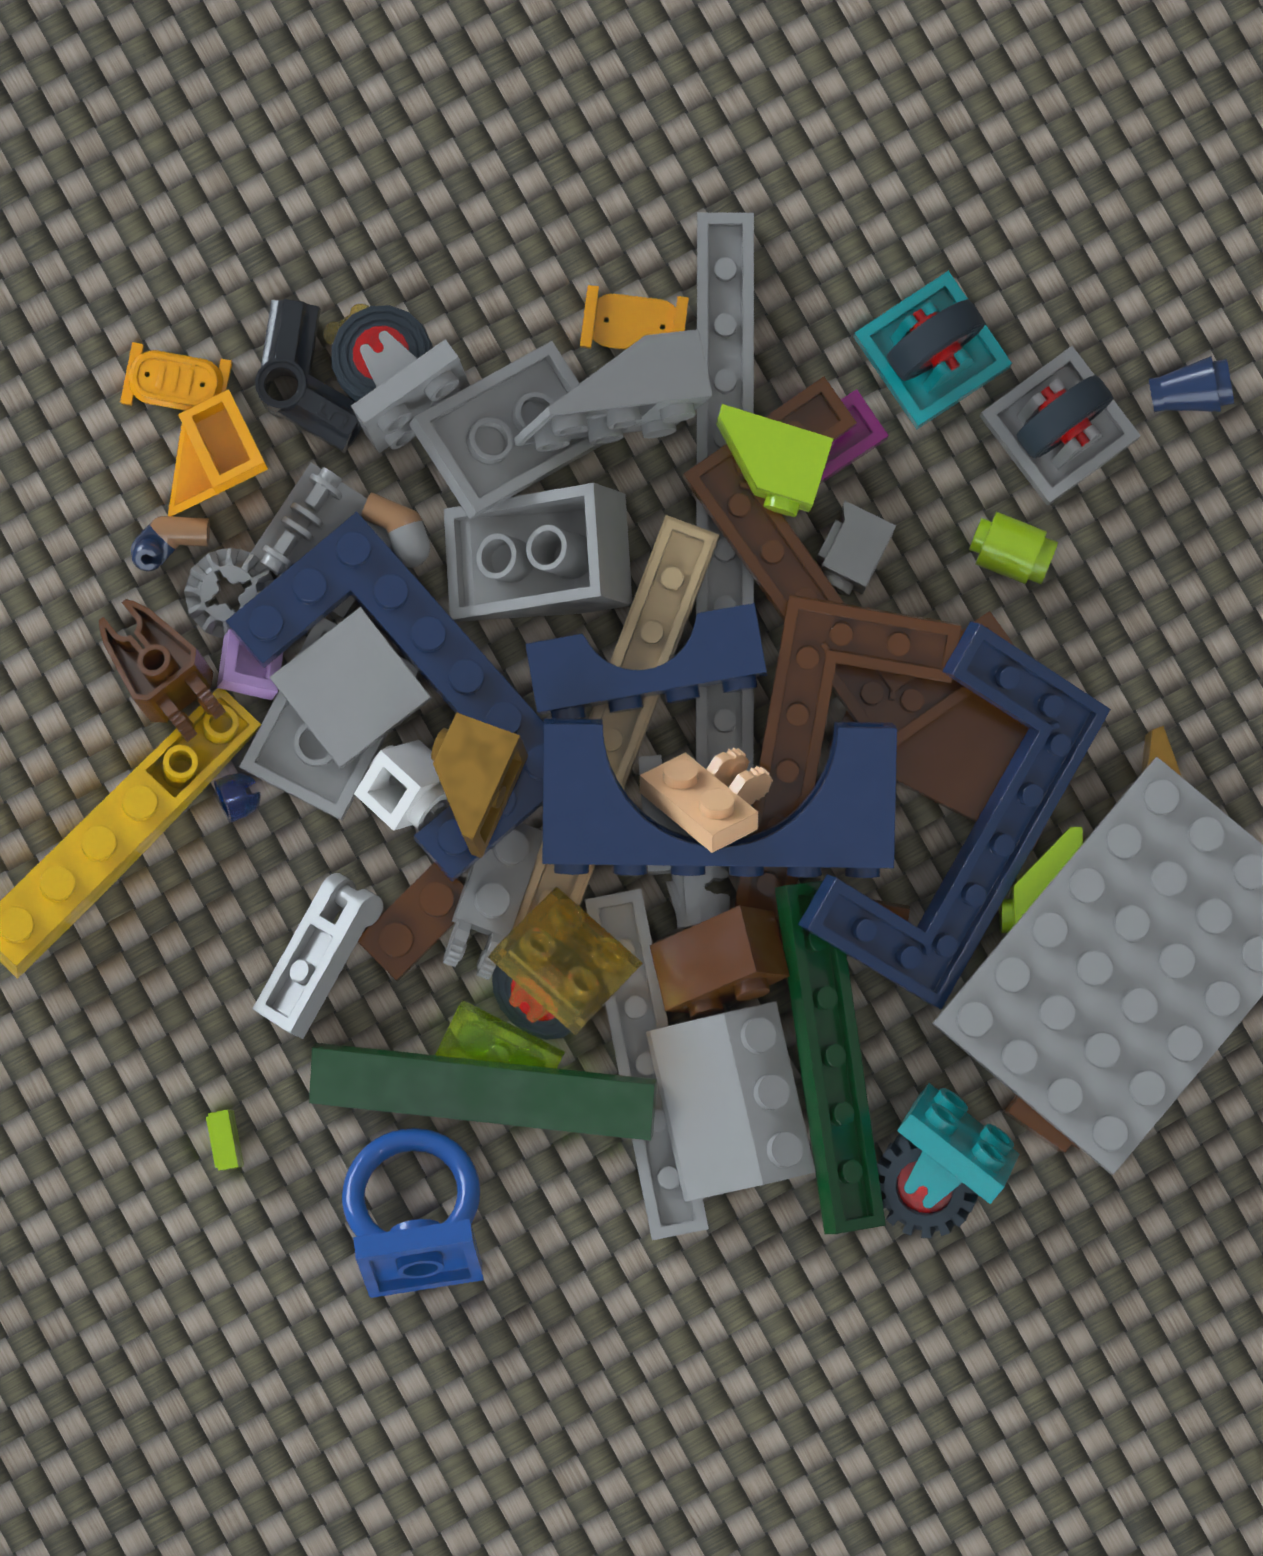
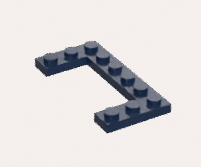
[226,511,544,882]
[798,621,1111,1010]

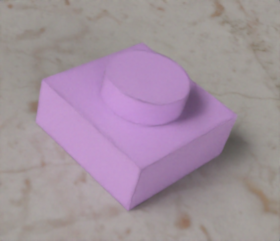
[217,629,283,700]

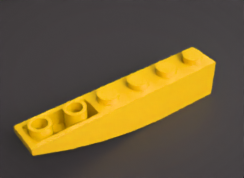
[0,688,261,979]

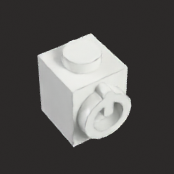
[354,740,450,831]

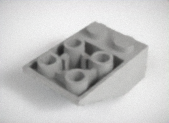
[514,329,713,451]

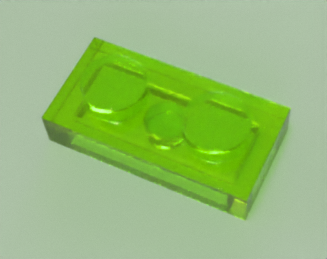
[435,1000,565,1069]

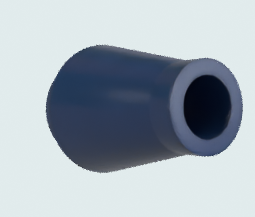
[1149,356,1234,412]

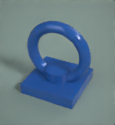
[342,1128,484,1298]

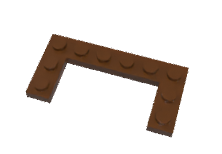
[682,377,1015,746]
[734,594,962,957]

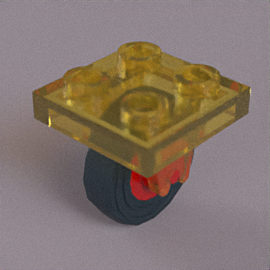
[488,886,643,1040]

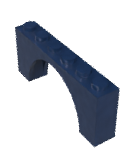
[542,718,897,878]

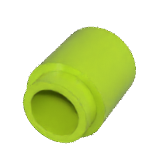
[969,511,1058,584]

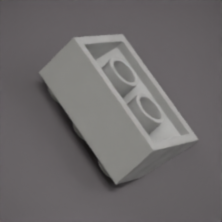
[646,1002,815,1202]

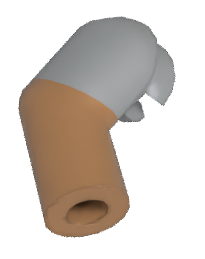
[361,492,430,568]

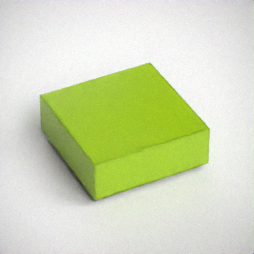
[206,1110,244,1171]

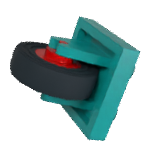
[853,270,1012,430]

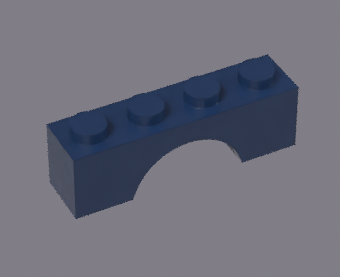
[525,603,767,719]

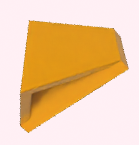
[168,389,269,516]

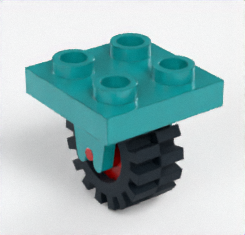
[877,1083,1020,1238]

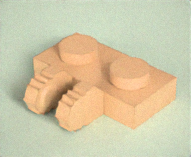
[640,748,773,853]

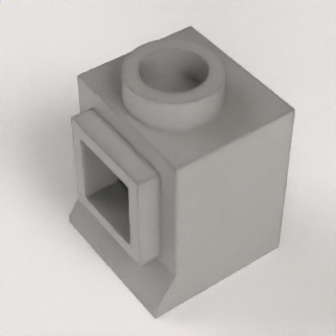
[816,501,896,596]

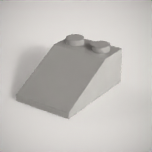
[444,483,633,622]

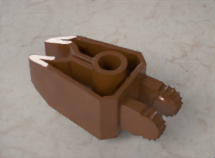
[99,599,226,742]

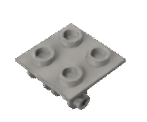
[251,462,392,618]

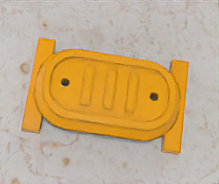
[580,285,689,350]
[120,342,233,411]

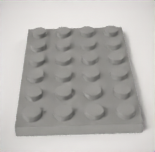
[932,757,1263,1175]

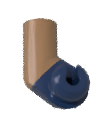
[131,516,210,572]

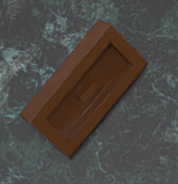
[358,862,464,982]

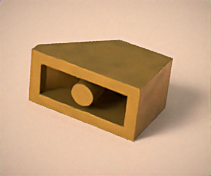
[431,712,528,858]

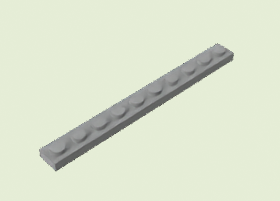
[696,212,754,771]

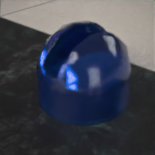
[214,773,261,823]

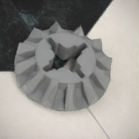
[184,548,274,639]

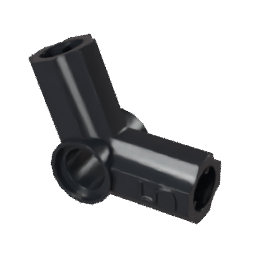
[255,299,362,453]

